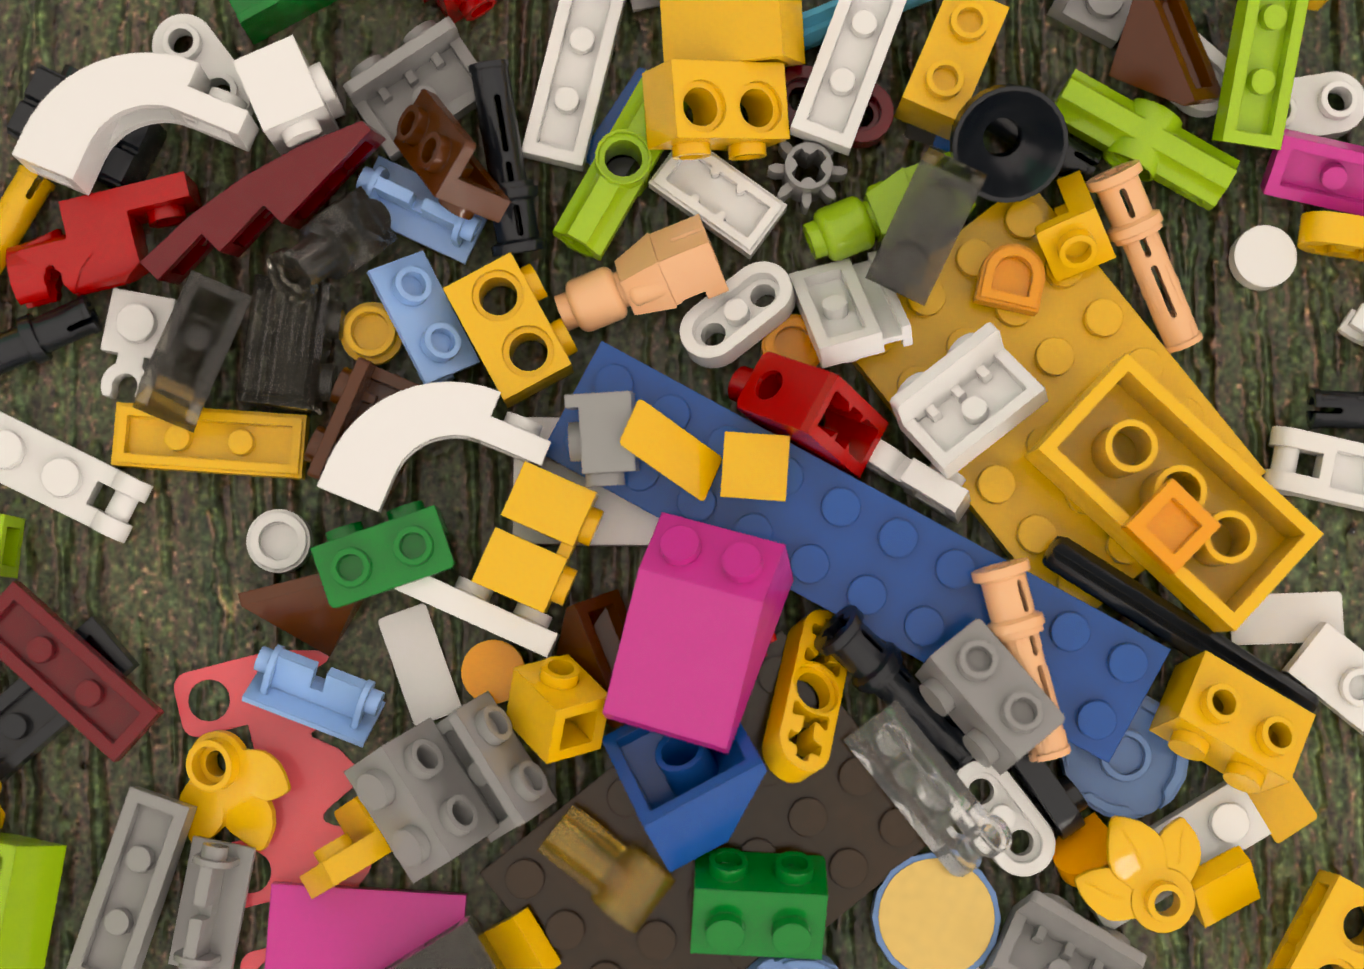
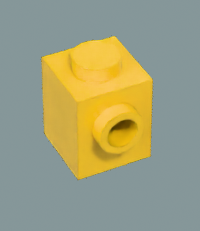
[506,654,607,764]

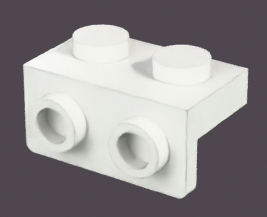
[890,322,1048,480]

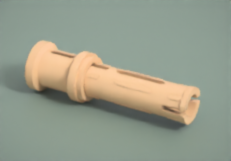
[1086,160,1203,353]
[971,558,1071,762]

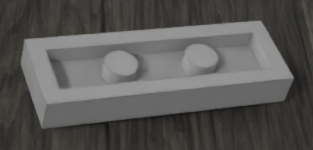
[66,786,197,969]

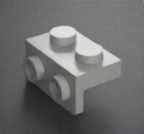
[343,16,477,162]
[915,619,1065,775]
[435,691,557,842]
[984,890,1147,969]

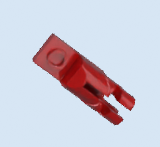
[5,171,202,309]

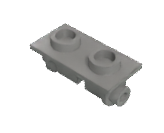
[168,835,256,969]

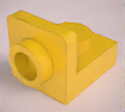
[1034,170,1116,281]
[299,796,392,899]

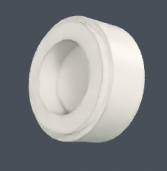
[1229,225,1297,291]
[246,509,314,574]

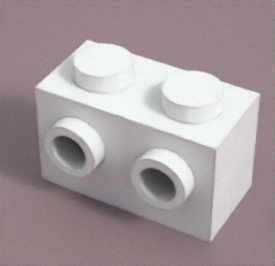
[232,35,346,156]

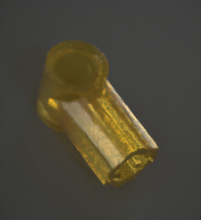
[538,804,677,933]

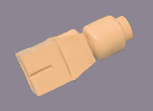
[554,214,729,332]

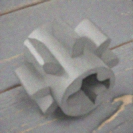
[767,140,847,215]

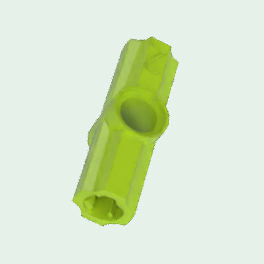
[1054,69,1240,211]
[553,70,689,261]

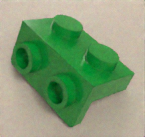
[310,500,455,608]
[690,848,828,960]

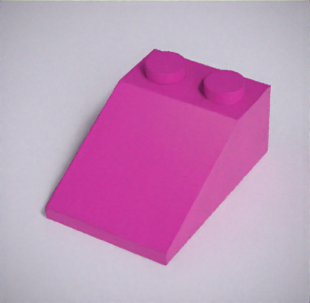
[603,512,794,754]

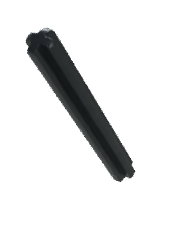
[1042,536,1319,713]

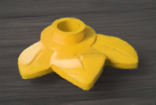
[179,730,291,851]
[1074,815,1201,933]

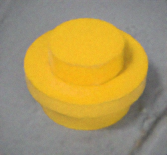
[340,302,403,366]

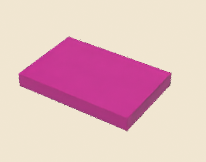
[265,881,468,969]

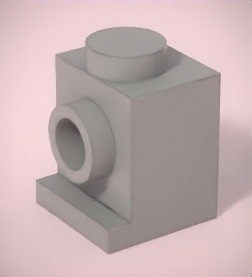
[564,391,640,487]

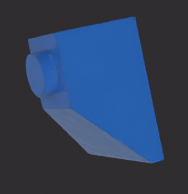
[602,722,767,872]

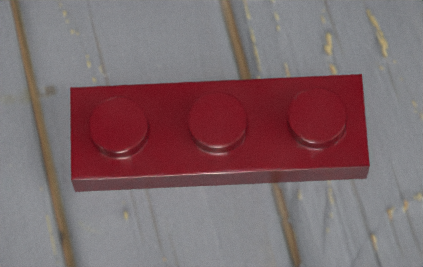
[0,581,164,762]

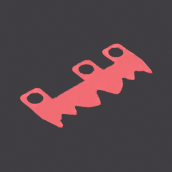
[174,650,372,969]

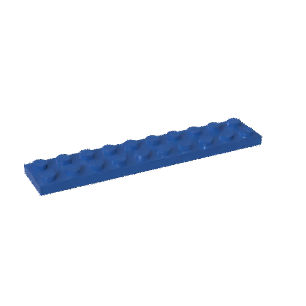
[546,341,1171,763]

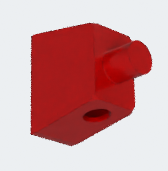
[728,351,889,478]

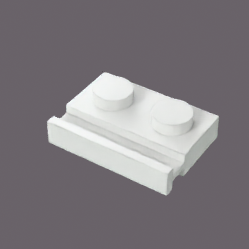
[789,251,913,369]

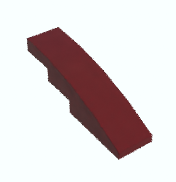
[140,121,386,285]

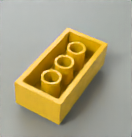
[1024,353,1324,632]

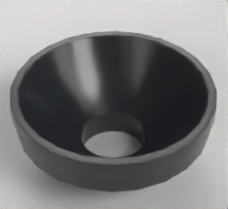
[949,83,1068,203]

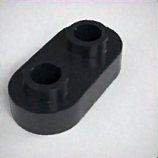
[1009,753,1088,840]

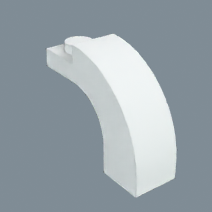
[12,52,259,196]
[317,382,551,513]

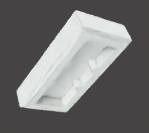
[648,151,787,259]
[1282,621,1364,736]

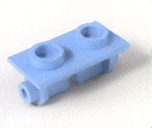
[352,156,488,265]
[367,250,480,384]
[241,644,386,748]

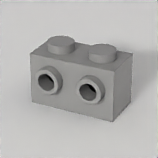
[344,717,500,884]

